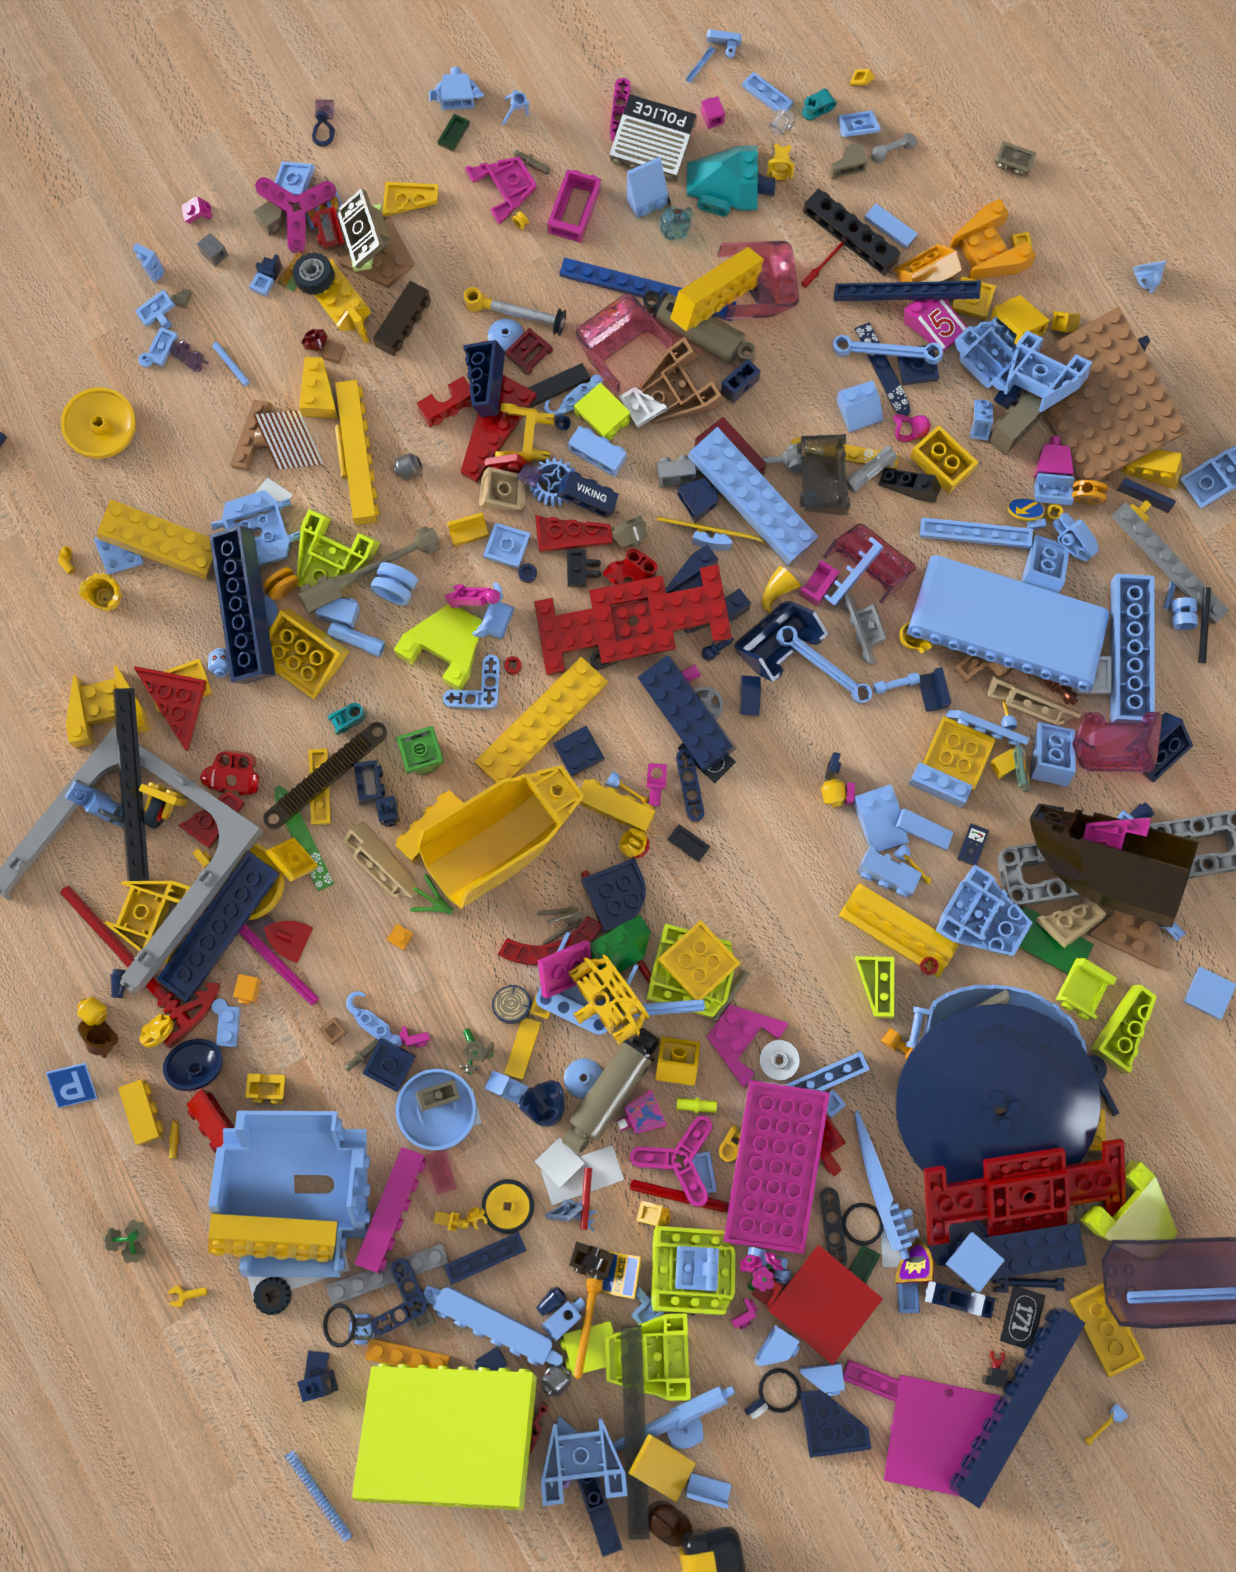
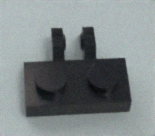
[567,549,601,587]

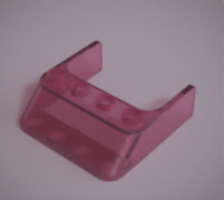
[718,241,799,319]
[576,294,675,393]
[823,523,916,604]

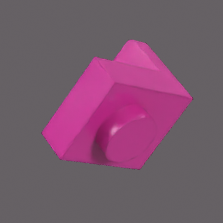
[182,196,212,224]
[400,1025,431,1048]
[730,1297,758,1330]

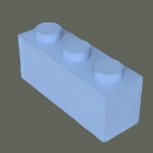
[568,426,626,477]
[909,762,973,808]

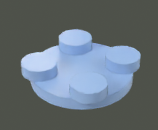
[667,1418,703,1449]

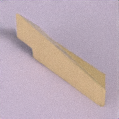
[987,674,1081,726]
[342,821,420,898]

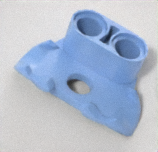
[472,582,514,639]

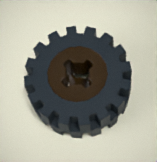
[253,1277,292,1315]

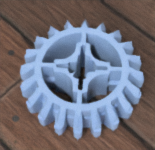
[529,457,575,507]

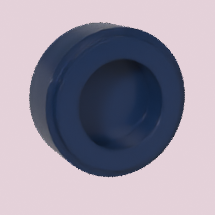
[518,563,537,583]

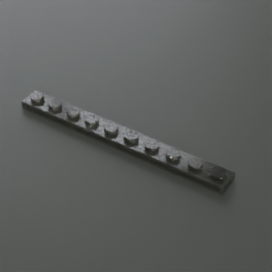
[620,1325,650,1539]

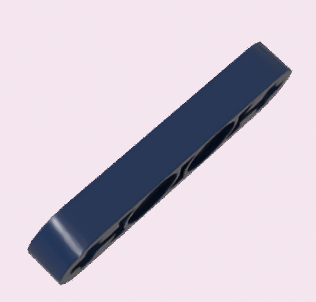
[676,749,704,823]

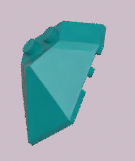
[687,145,758,211]

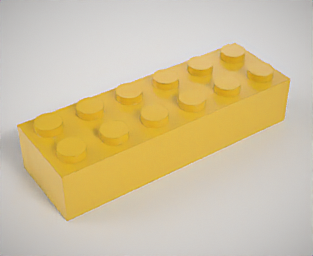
[670,247,764,332]
[97,499,213,580]
[208,1214,337,1262]

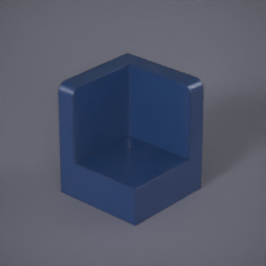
[255,254,282,281]

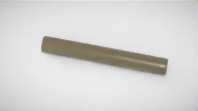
[711,970,749,1023]

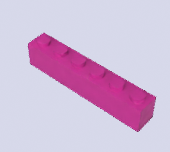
[354,1147,427,1274]

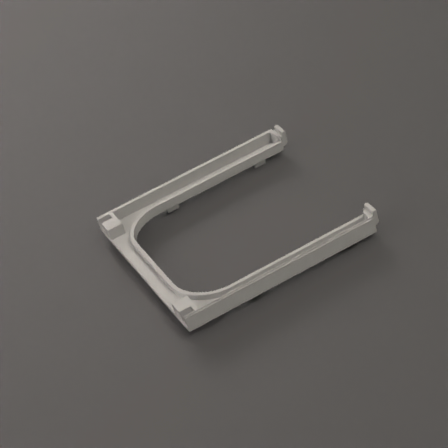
[0,727,264,994]

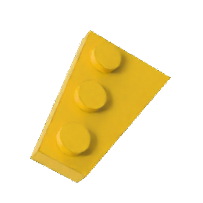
[382,182,439,217]

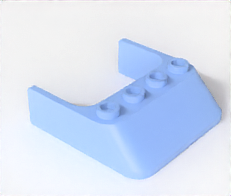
[536,931,639,1035]

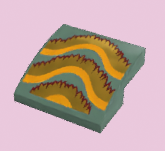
[1013,746,1032,792]

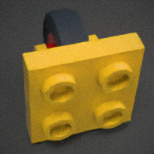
[139,782,188,829]

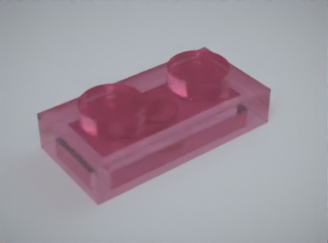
[426,1149,457,1195]

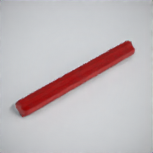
[630,1179,728,1213]

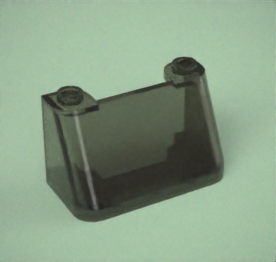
[797,434,850,515]

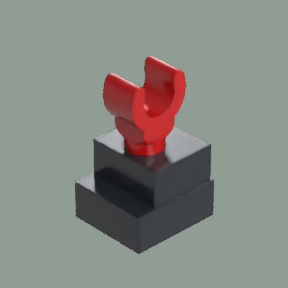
[982,1350,1008,1388]

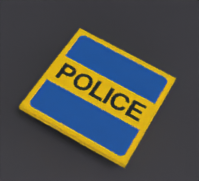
[600,1251,641,1299]

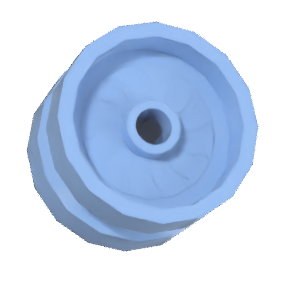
[370,562,418,605]

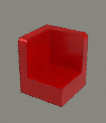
[752,1279,783,1307]

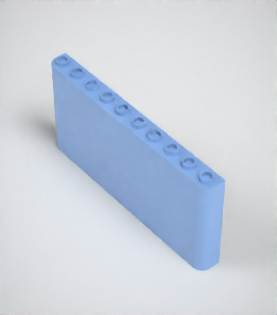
[907,555,1110,693]

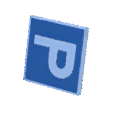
[46,1063,98,1108]

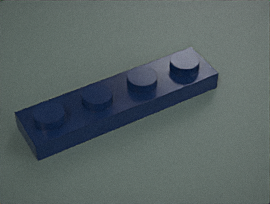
[443,1232,527,1285]

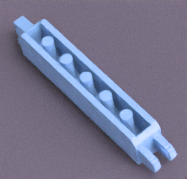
[424,1286,563,1366]

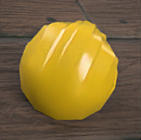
[899,622,933,653]

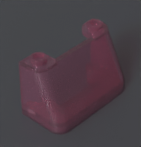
[1072,712,1162,772]

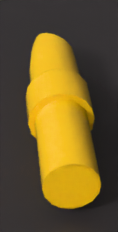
[168,1119,179,1159]

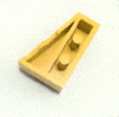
[299,357,339,419]

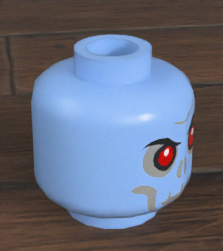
[208,648,230,677]

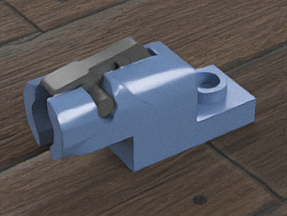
[65,780,123,827]

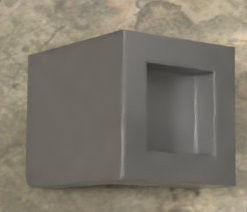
[197,233,228,267]

